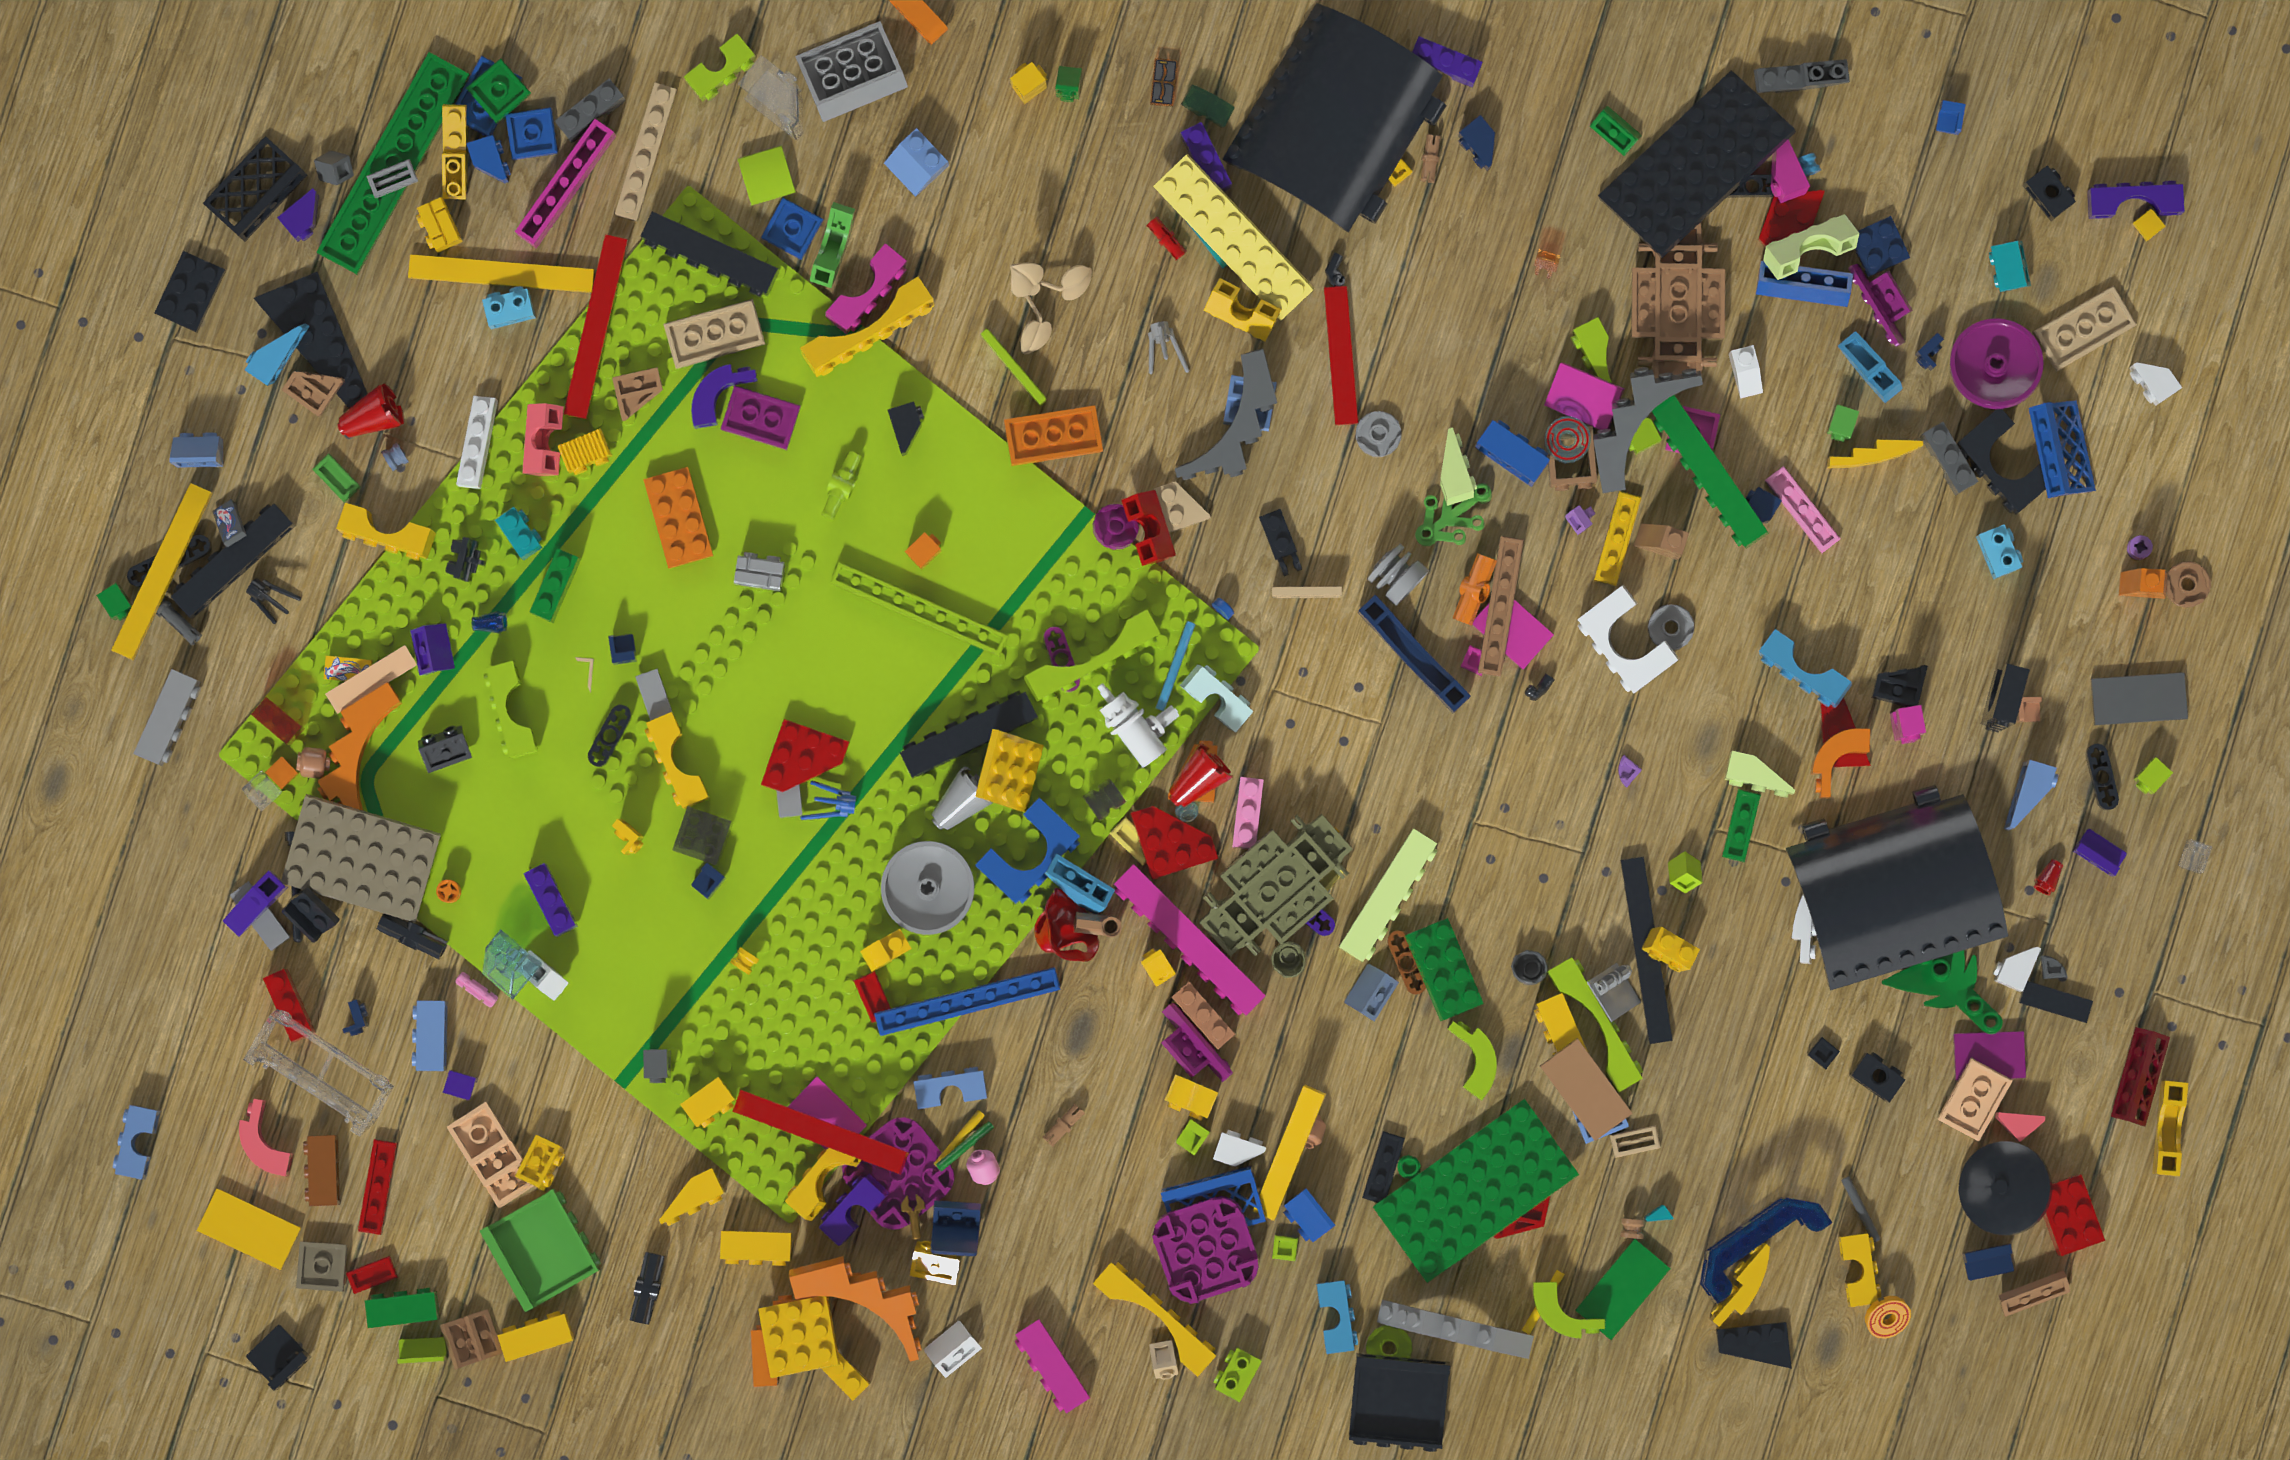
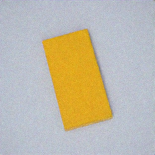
[196,1188,302,1270]

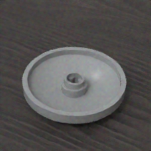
[881,841,974,935]

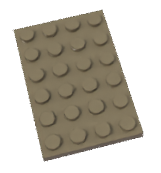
[281,794,441,922]

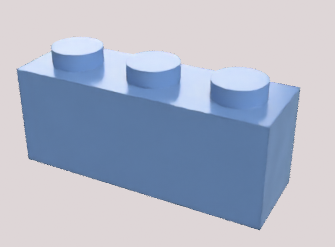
[412,1001,448,1071]

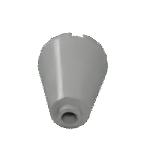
[932,766,992,830]

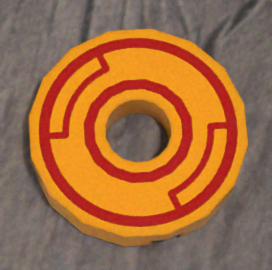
[1864,1296,1911,1338]

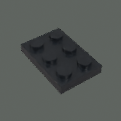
[154,251,226,333]

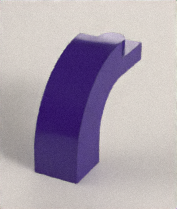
[691,364,758,429]

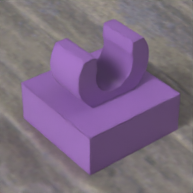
[1565,505,1596,535]

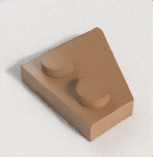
[612,367,663,421]
[282,370,345,417]

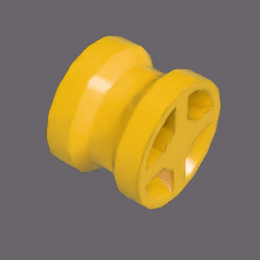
[730,947,759,975]

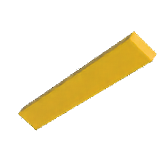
[408,255,595,293]
[111,483,213,661]

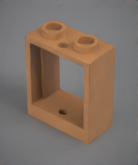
[1545,426,1597,491]

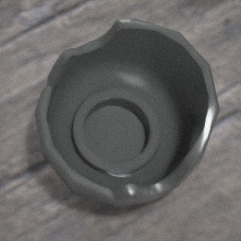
[1511,950,1548,985]

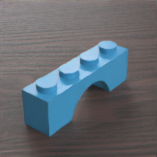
[1759,629,1852,708]

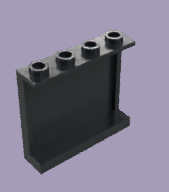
[1349,1353,1450,1452]

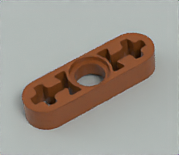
[1387,931,1426,995]

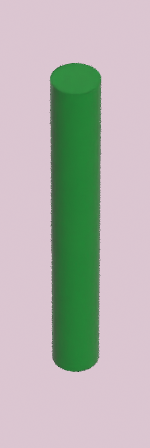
[936,1121,994,1171]

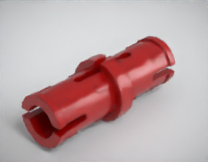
[1146,216,1187,261]

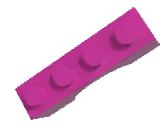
[825,243,907,335]

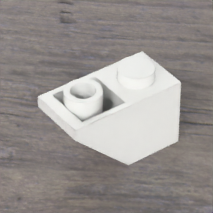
[2130,363,2182,406]
[1213,1130,1266,1166]

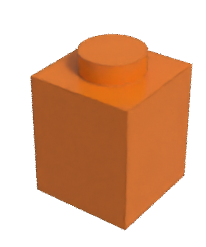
[905,532,942,570]

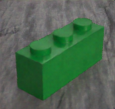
[529,548,581,623]
[365,1288,440,1328]

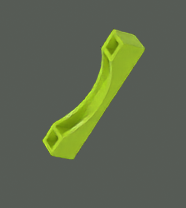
[1571,317,1662,455]
[1024,609,1161,703]
[1547,957,1643,1093]

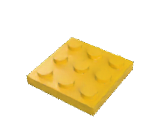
[975,729,1044,812]
[758,1296,840,1378]

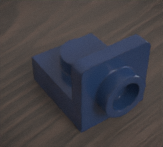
[1915,333,1944,371]

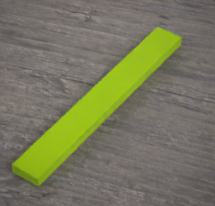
[830,562,1009,657]

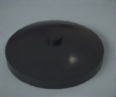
[1958,1141,2052,1236]

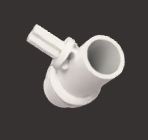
[1098,684,1179,767]

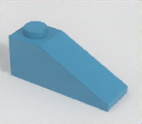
[245,324,309,386]
[1045,854,1115,914]

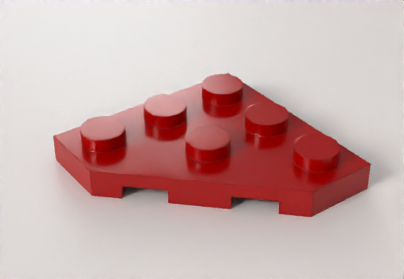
[761,719,850,792]
[1130,806,1218,880]

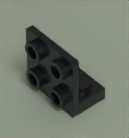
[246,1325,311,1391]

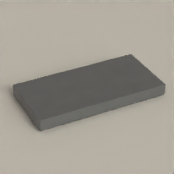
[2091,673,2188,726]

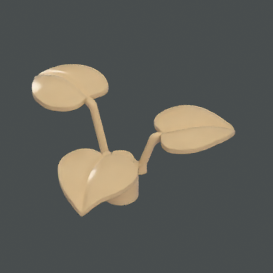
[1010,262,1092,354]

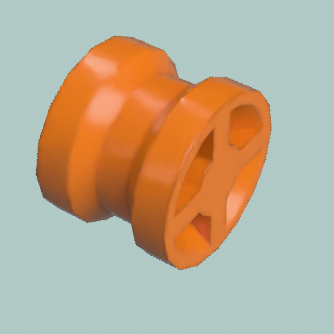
[436,880,461,903]

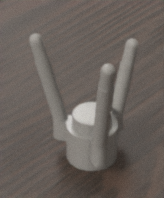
[1148,321,1190,374]

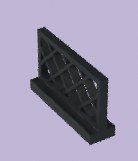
[203,136,307,242]

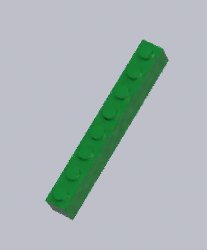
[1652,395,1769,549]

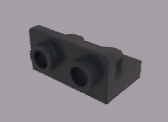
[418,726,472,773]
[282,887,340,943]

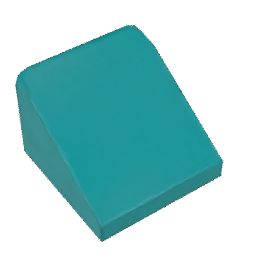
[1644,1205,1674,1222]

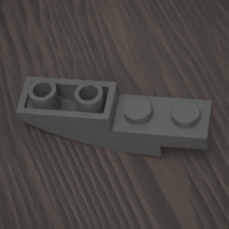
[1754,59,1850,93]

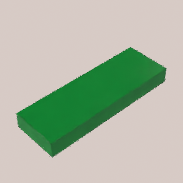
[1722,789,1761,863]

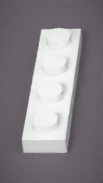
[456,396,498,489]

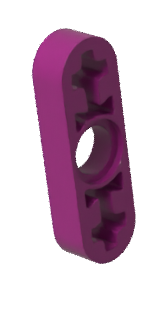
[1043,627,1080,692]

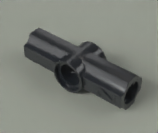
[376,914,448,960]
[630,1252,665,1325]

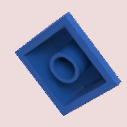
[1283,1188,1336,1242]

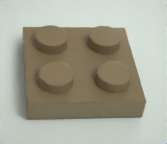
[296,1241,348,1292]

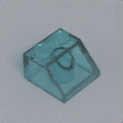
[482,929,542,1000]

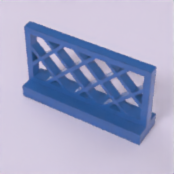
[2029,400,2096,498]
[1161,1165,1266,1226]

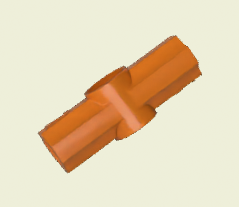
[1453,553,1497,626]

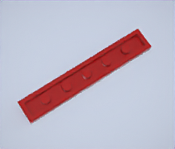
[1324,286,1358,426]

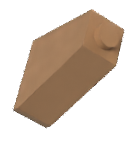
[1634,524,1689,560]

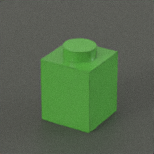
[1827,404,1859,442]

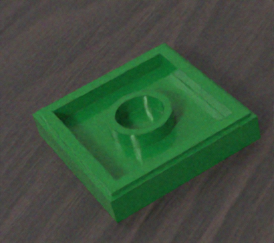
[466,58,531,124]

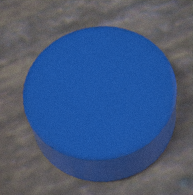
[1212,598,1234,620]

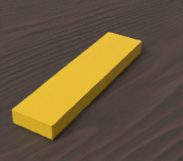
[1594,491,1642,587]

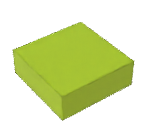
[1272,1235,1298,1261]

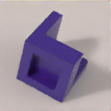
[443,1070,478,1100]

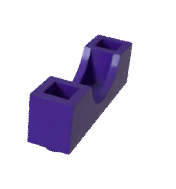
[2087,181,2185,219]

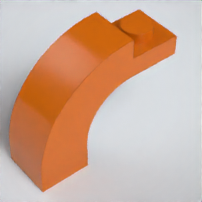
[1810,728,1870,798]

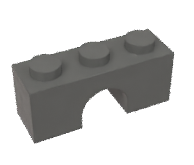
[555,78,626,143]
[1920,422,1979,496]

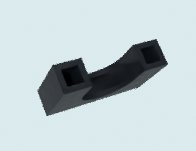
[1957,409,2046,515]
[1980,663,2030,733]

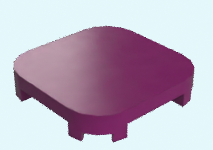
[842,1117,954,1230]
[1153,1196,1259,1304]

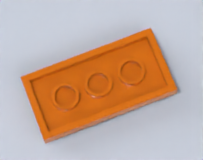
[1004,405,1103,466]
[643,467,713,569]

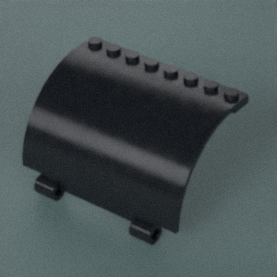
[1222,3,1447,233]
[1786,785,2009,991]

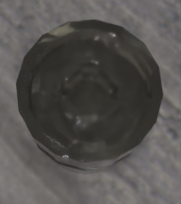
[1083,778,1126,821]

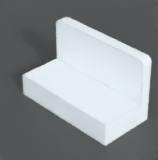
[924,1321,982,1378]

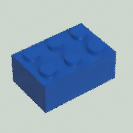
[1475,420,1550,487]

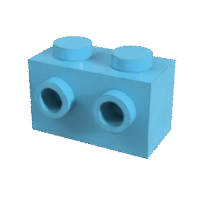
[482,286,536,329]
[1976,524,2023,580]

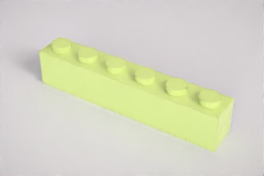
[1339,829,1438,962]

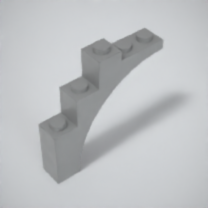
[1377,1300,1534,1359]

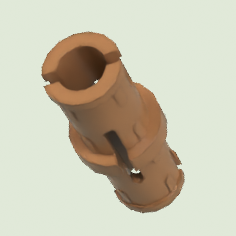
[1420,135,1441,183]
[1042,1103,1085,1147]

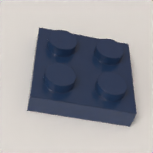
[1854,216,1910,278]

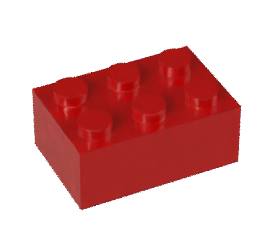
[2043,1174,2105,1256]

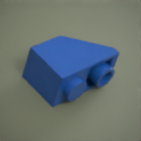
[466,135,511,184]

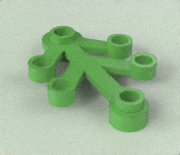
[1415,483,1492,546]

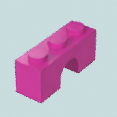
[1890,705,1926,744]

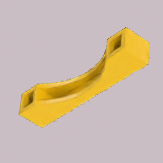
[800,277,934,377]
[1093,1262,1216,1377]

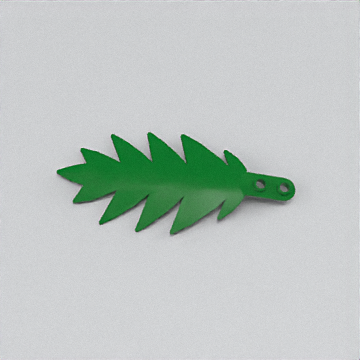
[1882,950,2003,1034]

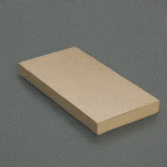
[2033,285,2137,372]
[664,299,765,369]

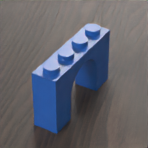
[975,798,1080,904]

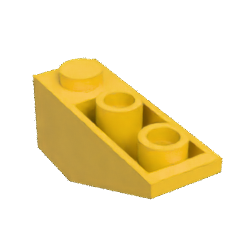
[1141,948,1176,987]
[659,1168,726,1226]

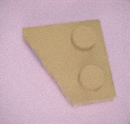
[1154,481,1211,533]

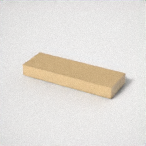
[1272,587,1342,598]

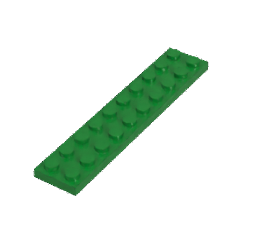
[316,52,470,276]

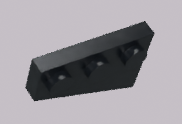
[1716,1322,1792,1369]

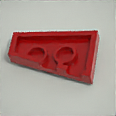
[1820,697,1871,768]

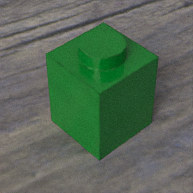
[96,583,132,621]

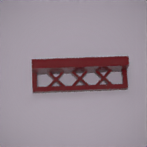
[2111,1027,2170,1127]

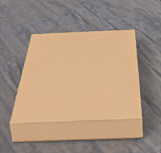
[1937,1058,2013,1141]

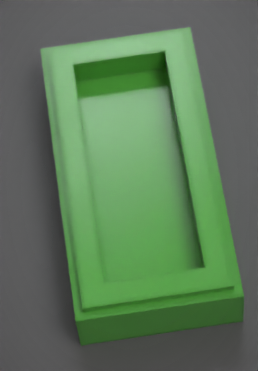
[312,454,361,503]

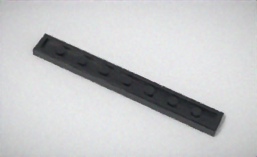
[1620,857,1673,1044]

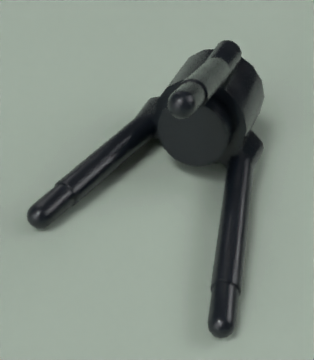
[246,578,301,624]

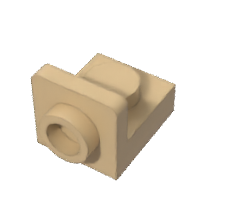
[1149,1340,1178,1379]

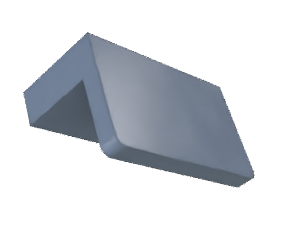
[1344,964,1399,1022]

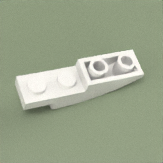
[1792,895,1816,964]

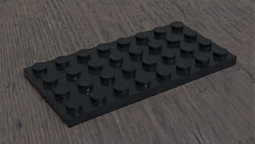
[1598,70,1796,258]

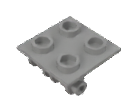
[1587,963,1641,1022]

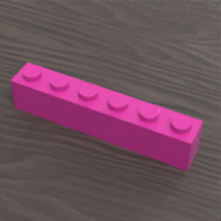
[515,119,616,249]

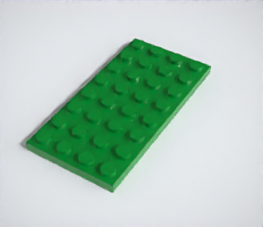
[1373,1099,1579,1284]

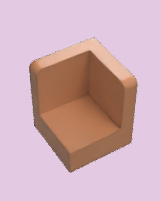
[2016,697,2042,722]

